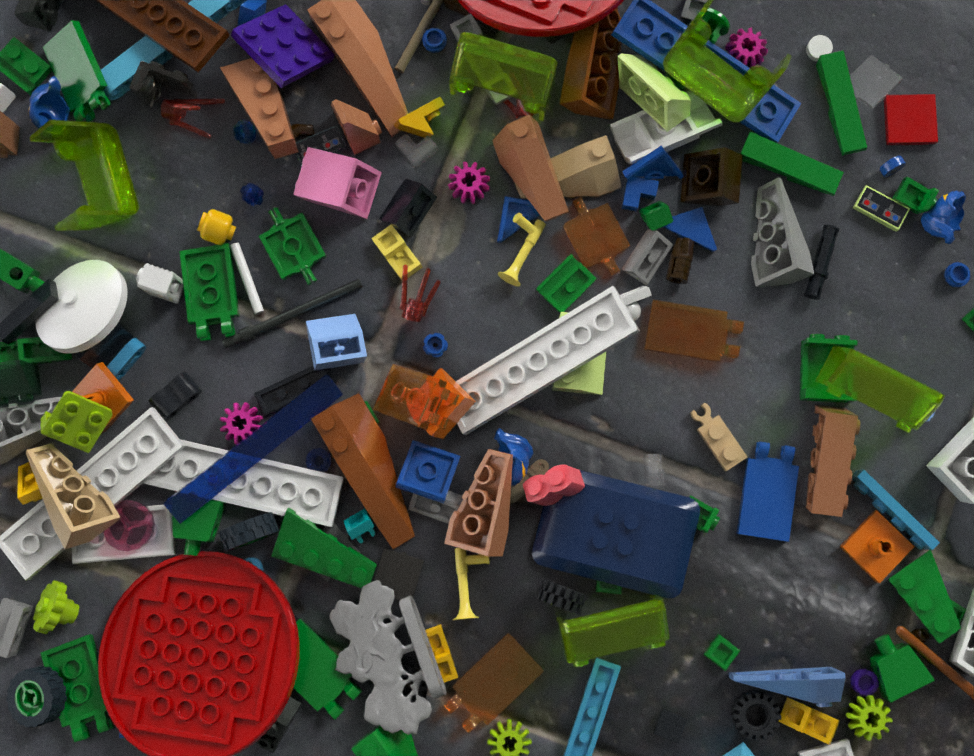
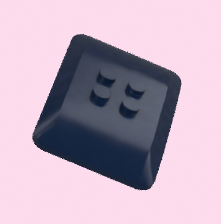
[532,470,700,598]

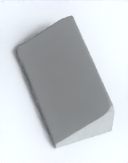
[622,229,673,285]
[408,491,463,524]

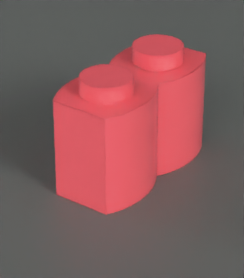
[523,465,585,506]

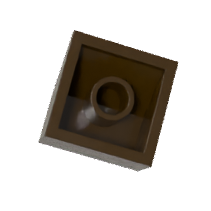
[681,147,742,206]

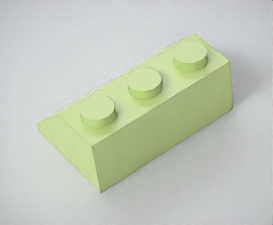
[618,53,691,132]
[552,312,606,395]

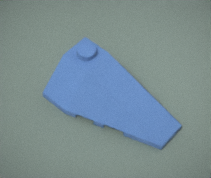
[728,667,845,707]

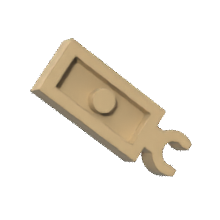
[690,403,747,471]

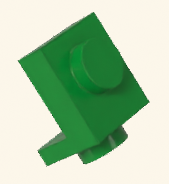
[892,177,939,214]
[689,495,720,533]

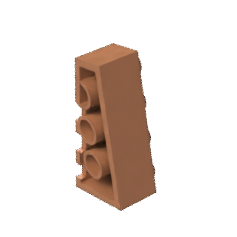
[220,58,298,159]

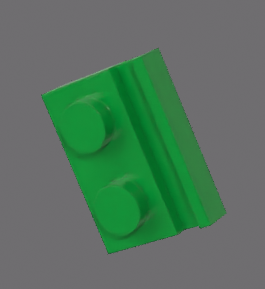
[0,37,53,96]
[536,254,597,313]

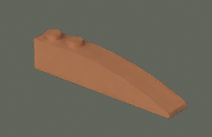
[307,0,408,137]

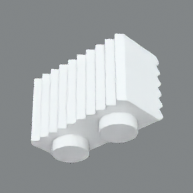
[136,263,184,304]

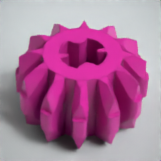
[725,27,768,70]
[448,162,490,204]
[220,402,263,445]

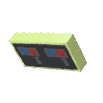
[853,185,910,232]

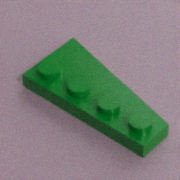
[272,507,377,588]

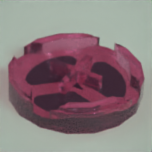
[103,500,155,551]

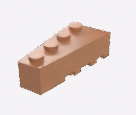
[806,404,860,517]

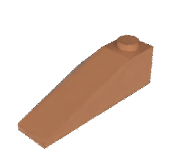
[331,99,382,155]
[492,115,569,222]
[444,449,513,557]

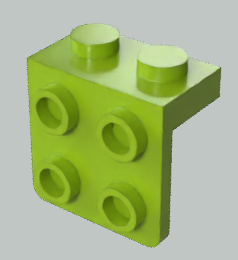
[41,391,112,453]

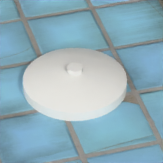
[35,260,128,353]

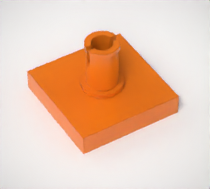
[72,362,134,433]
[840,510,914,583]

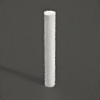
[230,242,264,315]

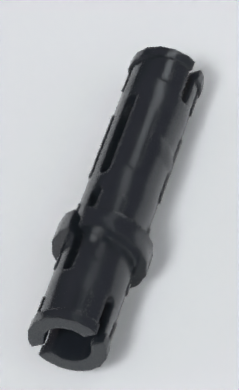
[804,225,840,300]

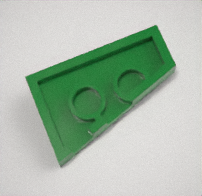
[888,550,961,644]

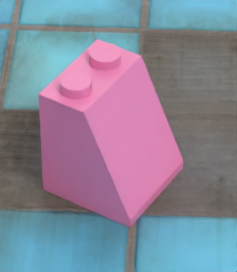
[293,147,382,219]

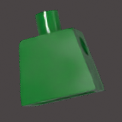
[0,249,44,293]
[172,496,226,556]
[870,634,935,703]

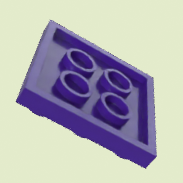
[231,4,335,88]

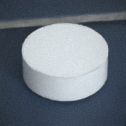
[806,35,833,62]

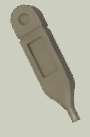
[510,459,549,504]

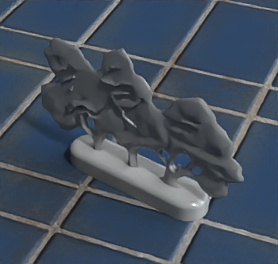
[330,580,446,735]

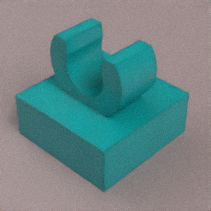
[344,508,375,543]

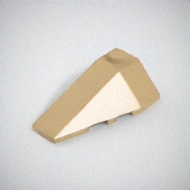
[514,135,622,200]
[26,444,120,550]

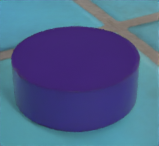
[850,669,879,696]

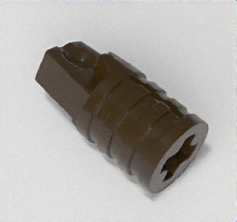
[665,238,694,284]

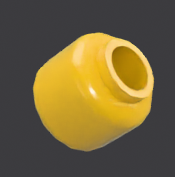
[197,209,236,245]

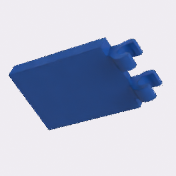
[736,442,799,542]

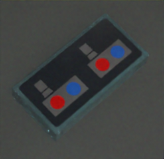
[296,125,348,166]

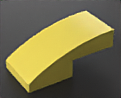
[371,225,423,282]

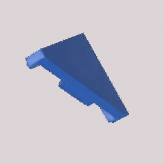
[622,145,684,180]
[497,196,540,243]
[663,207,717,252]

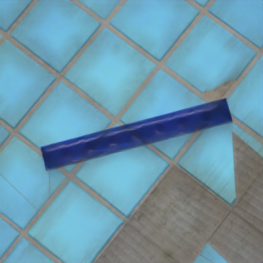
[163,374,343,524]

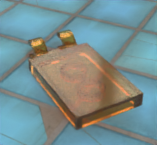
[644,300,744,362]
[373,364,460,430]
[444,632,544,733]

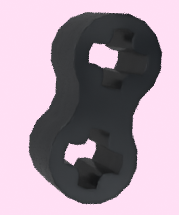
[148,371,202,421]

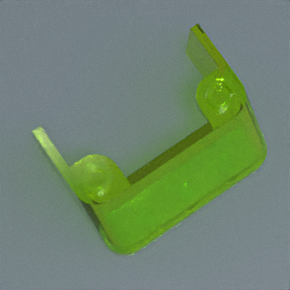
[663,0,792,122]
[449,32,558,121]
[30,120,139,231]
[815,346,945,433]
[556,595,670,667]

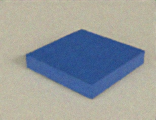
[396,440,460,504]

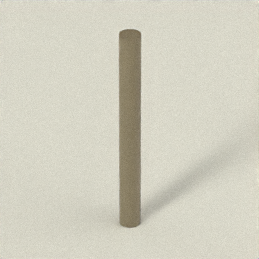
[395,0,444,73]

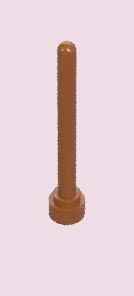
[895,626,974,699]

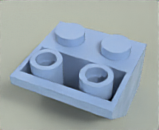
[306,314,367,371]

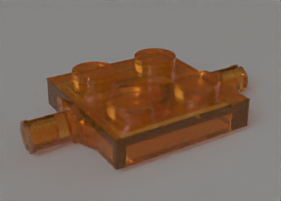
[563,197,630,276]

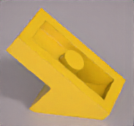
[394,97,445,139]
[17,462,43,505]

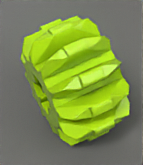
[846,695,893,741]
[487,719,532,756]

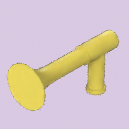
[498,213,546,287]
[452,548,490,620]

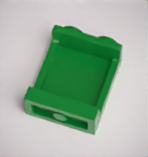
[800,334,858,403]

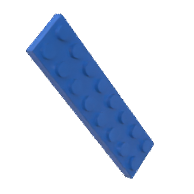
[611,0,801,143]

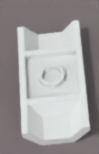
[610,90,722,164]

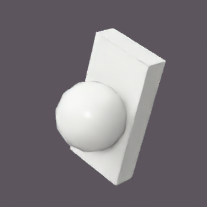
[620,286,652,321]

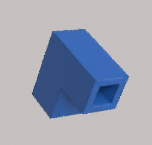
[237,0,267,27]
[621,177,659,212]

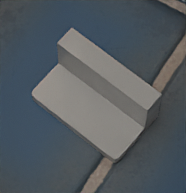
[0,598,33,658]

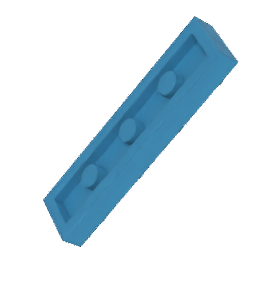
[852,470,940,550]
[563,657,621,756]

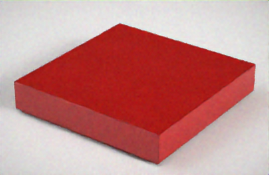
[884,94,938,145]

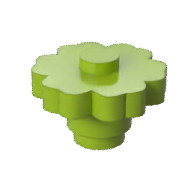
[33,580,79,634]

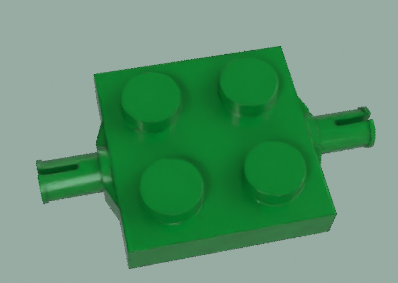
[259,207,327,285]

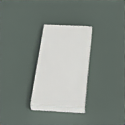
[72,504,176,564]

